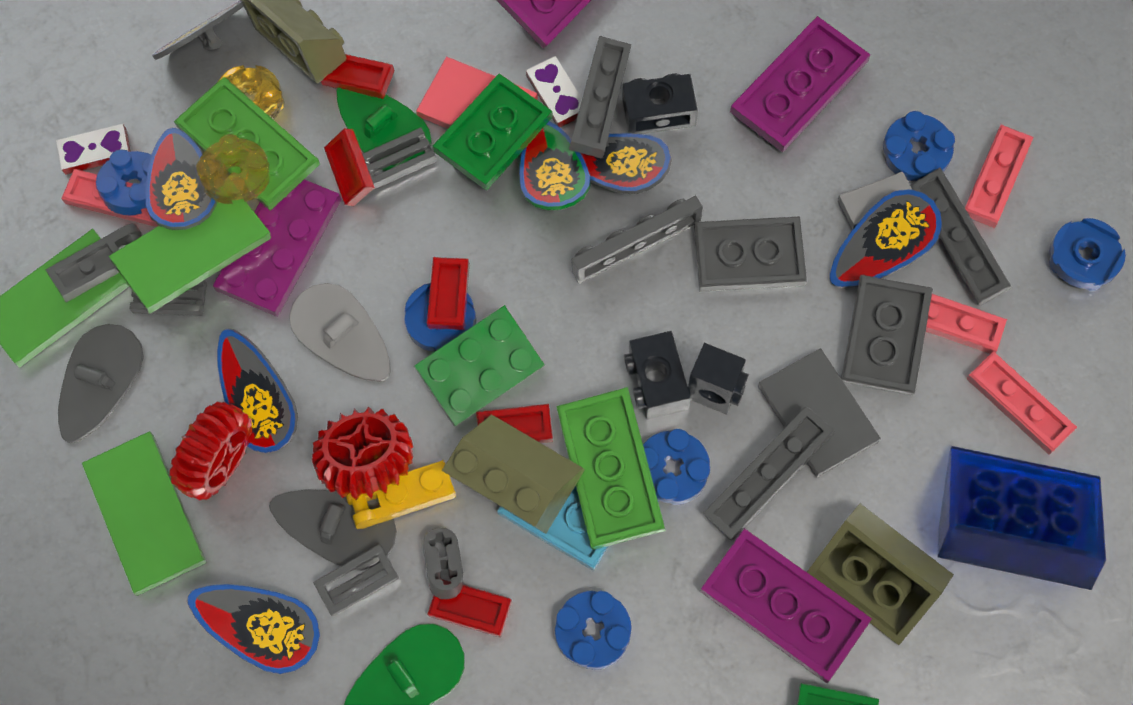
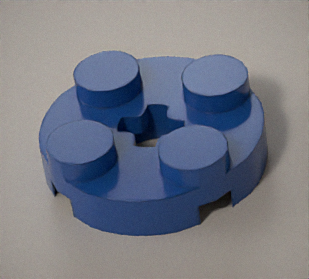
[883,111,955,181]
[96,149,151,215]
[1049,218,1126,291]
[404,283,477,352]
[643,429,710,505]
[555,591,632,670]

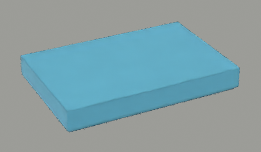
[497,485,609,571]

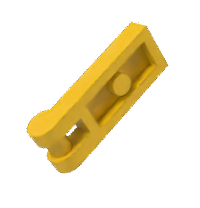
[346,460,456,529]

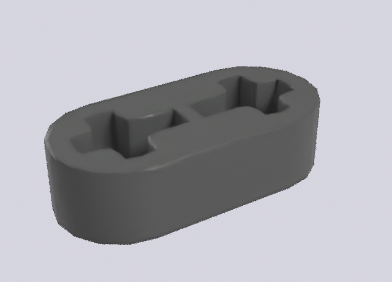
[424,527,463,599]

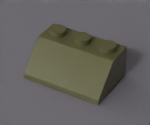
[241,0,347,84]
[442,415,585,534]
[807,503,954,645]

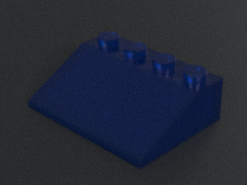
[937,446,1106,590]

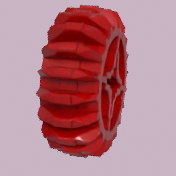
[170,401,252,501]
[312,407,413,501]

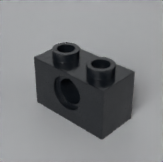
[622,73,698,134]
[624,331,691,419]
[688,342,749,415]

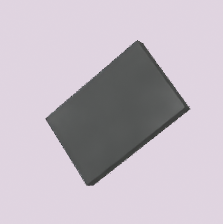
[694,216,807,292]
[841,275,933,395]
[758,348,881,477]

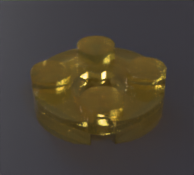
[218,65,285,120]
[196,134,270,204]

